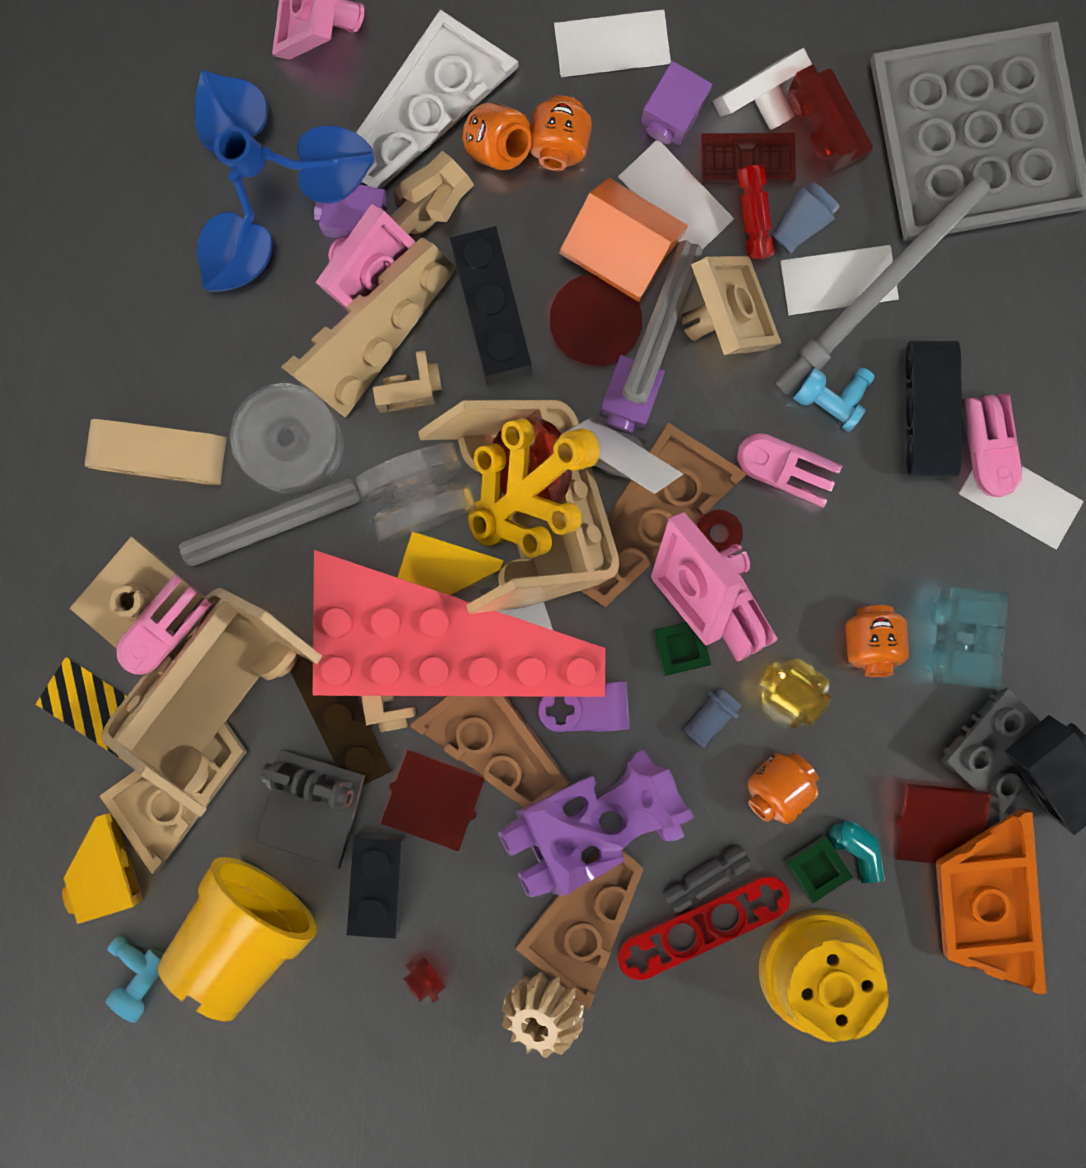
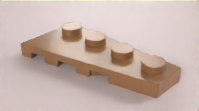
[580,423,747,608]

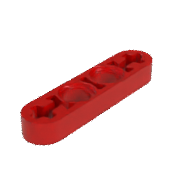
[617,874,791,981]

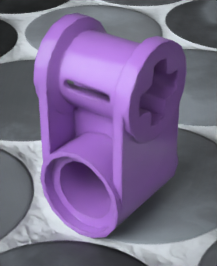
[538,681,630,732]

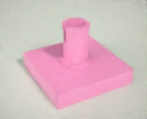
[272,0,364,60]
[315,204,416,311]
[651,512,750,646]

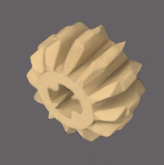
[502,971,585,1059]

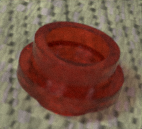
[697,510,743,552]
[403,957,446,1004]

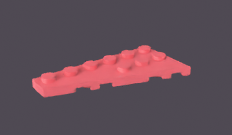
[313,550,605,697]

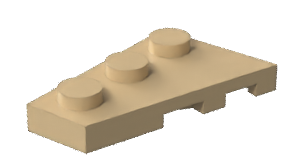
[99,722,247,875]

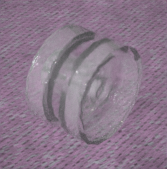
[230,383,344,495]
[355,442,477,543]

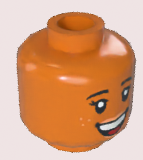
[529,95,592,171]
[462,103,532,170]
[845,605,909,677]
[747,753,819,824]

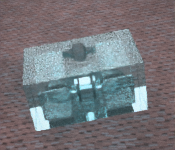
[927,587,1009,689]

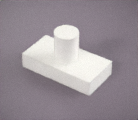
[712,48,812,130]

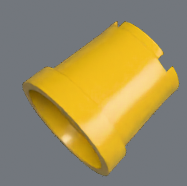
[157,857,317,1021]
[759,909,889,1042]

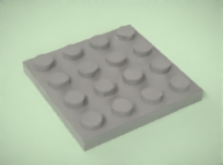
[870,21,1086,241]

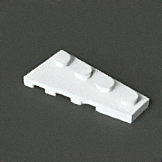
[356,10,518,189]

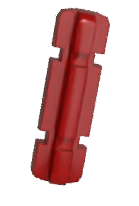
[738,164,774,259]

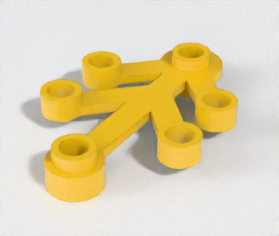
[468,419,600,558]

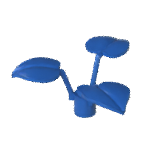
[195,70,375,291]

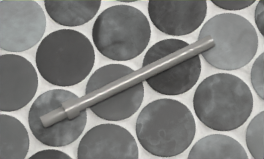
[774,176,991,396]

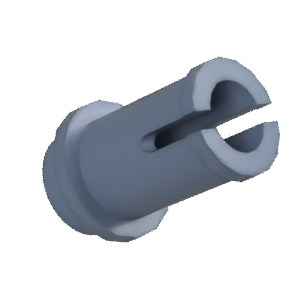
[682,687,742,749]

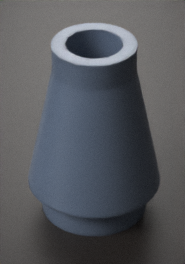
[770,181,840,254]

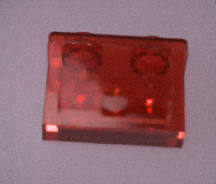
[788,64,873,173]

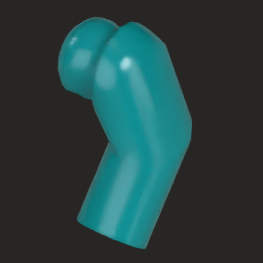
[829,821,885,883]

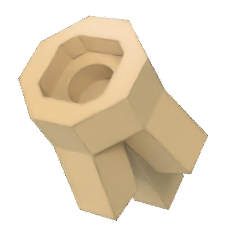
[390,151,474,236]

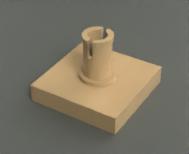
[681,256,782,355]
[69,536,205,649]

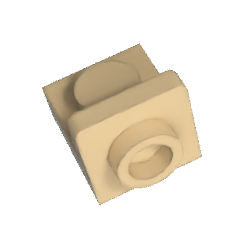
[373,351,442,413]
[361,696,417,732]

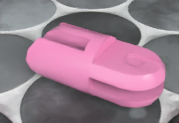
[962,393,1022,497]
[737,433,843,508]
[116,574,212,675]
[722,574,778,661]

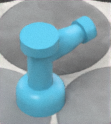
[792,367,875,432]
[105,935,163,1023]

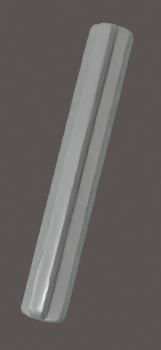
[622,240,702,404]
[179,478,360,567]

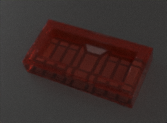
[700,133,796,184]

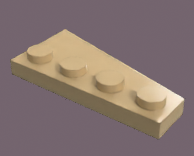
[281,237,457,418]

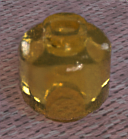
[759,658,833,728]

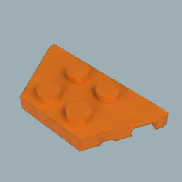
[936,809,1047,994]

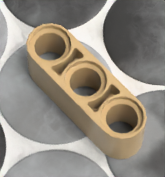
[84,419,227,485]

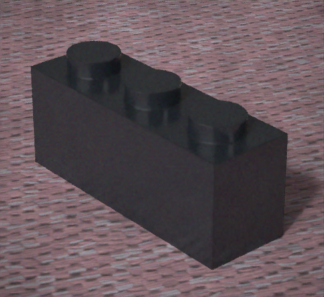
[450,226,532,385]

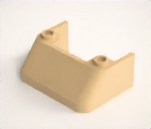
[418,400,619,614]
[102,588,322,817]

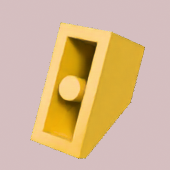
[397,531,505,597]
[62,812,144,924]

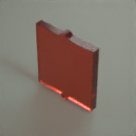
[381,749,484,852]
[895,783,991,864]

